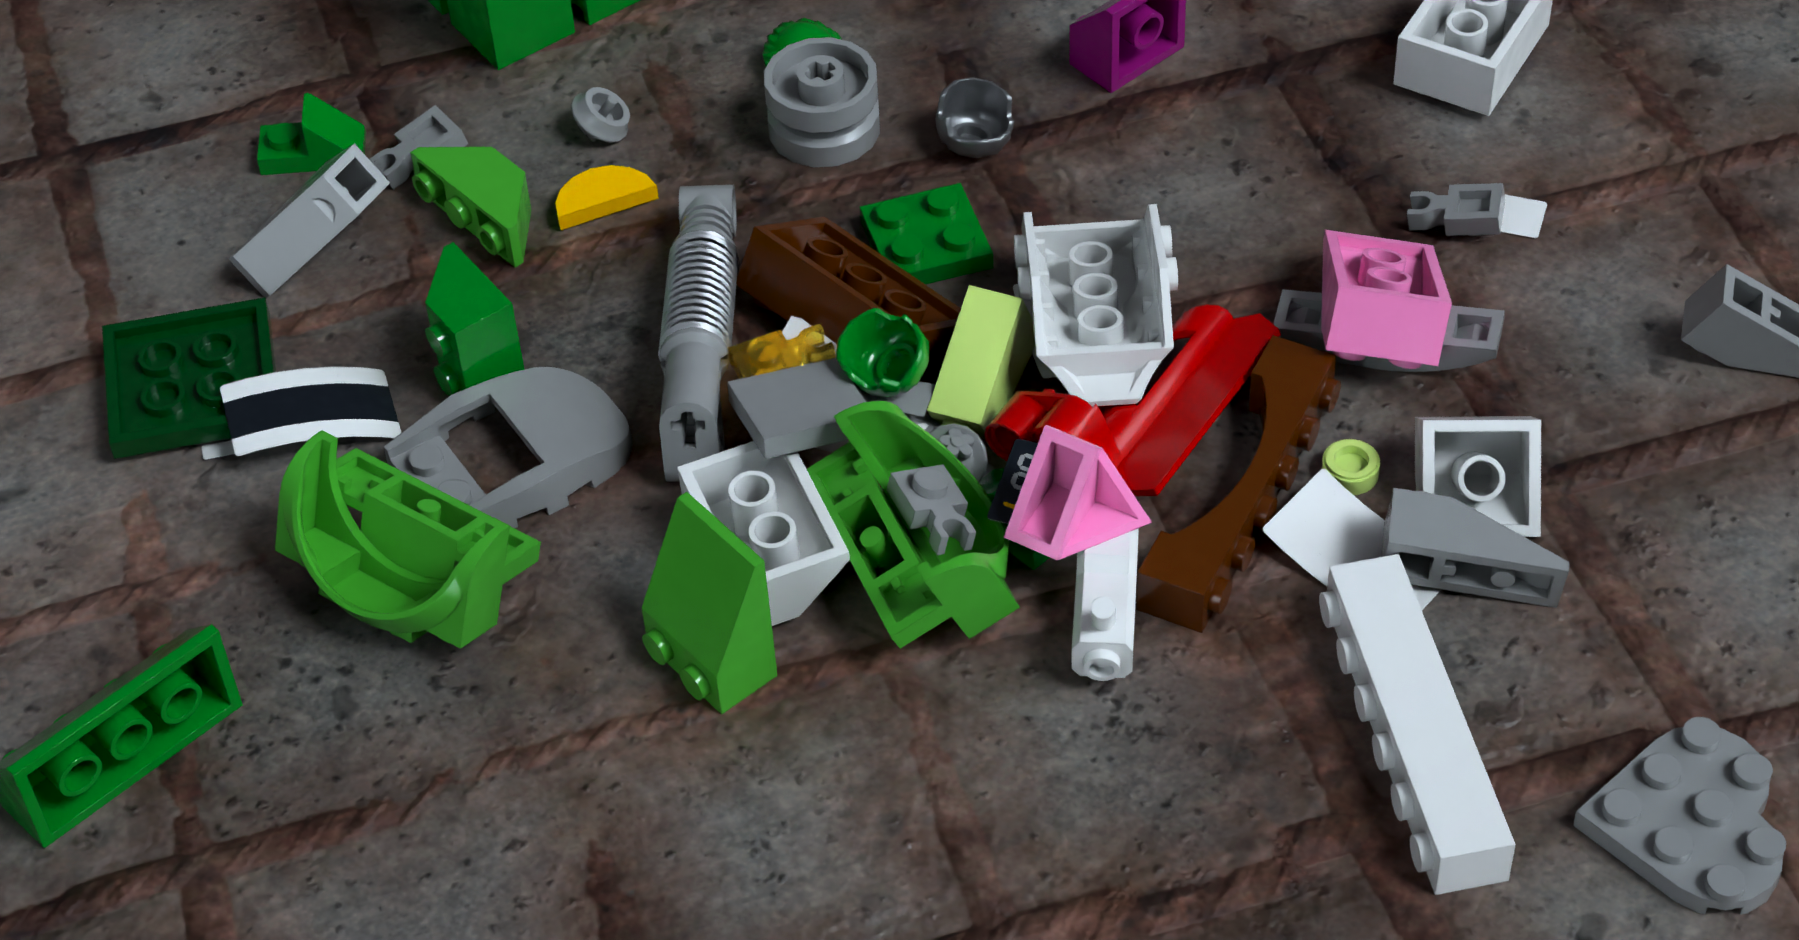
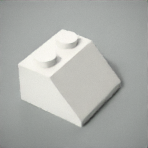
[1415,416,1541,537]

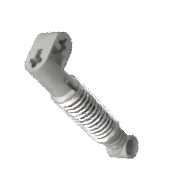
[658,185,739,482]

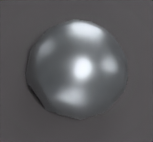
[935,77,1015,158]

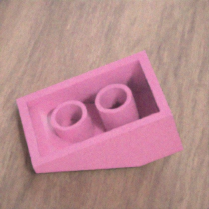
[1321,230,1452,369]

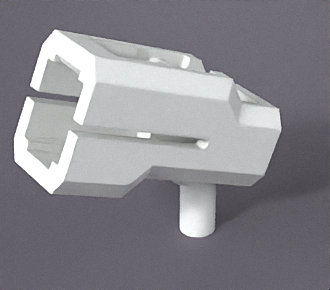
[1072,528,1139,681]

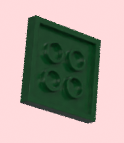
[102,297,276,459]

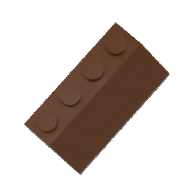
[736,217,961,383]

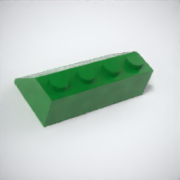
[0,624,243,849]

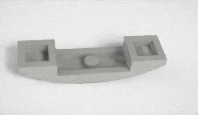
[1273,289,1505,372]

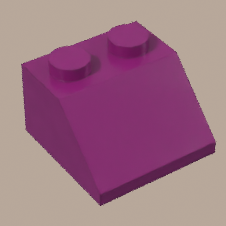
[1069,0,1186,93]

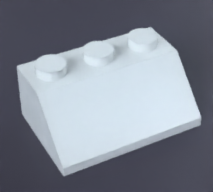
[677,441,850,626]

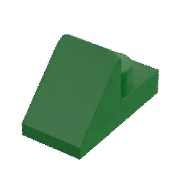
[257,93,366,175]

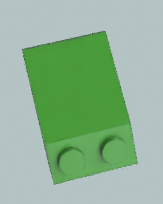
[641,492,778,715]

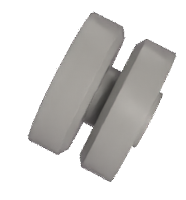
[764,37,880,167]

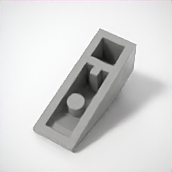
[1681,264,1799,378]
[1381,488,1569,608]

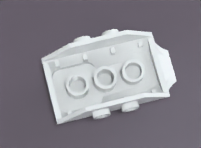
[1014,204,1178,407]

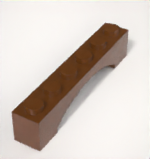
[1136,335,1341,633]

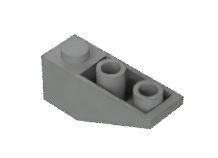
[229,143,390,298]

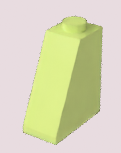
[927,285,1035,439]

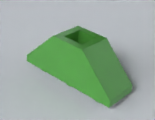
[410,147,532,268]

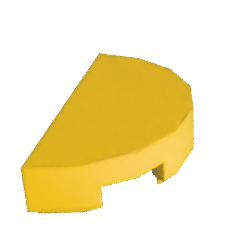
[555,165,659,230]

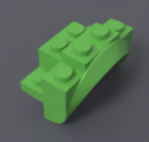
[807,401,1020,649]
[275,430,541,649]

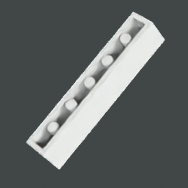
[1319,554,1516,895]

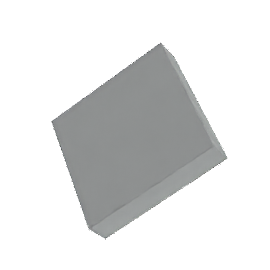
[727,358,866,459]

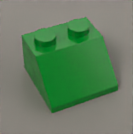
[425,242,524,396]

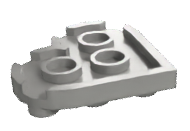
[1573,717,1786,915]

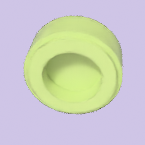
[1322,439,1380,495]

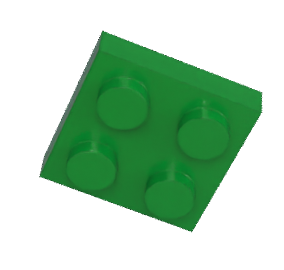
[859,183,993,285]

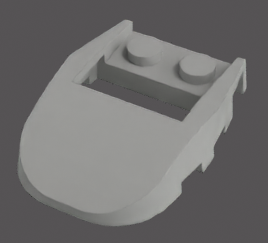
[384,367,633,528]

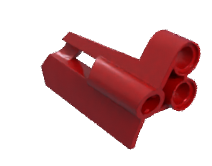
[984,304,1281,497]

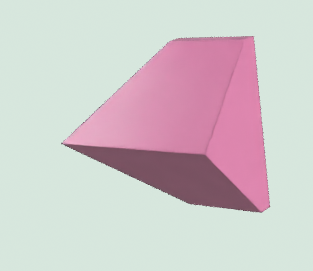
[1004,425,1152,560]

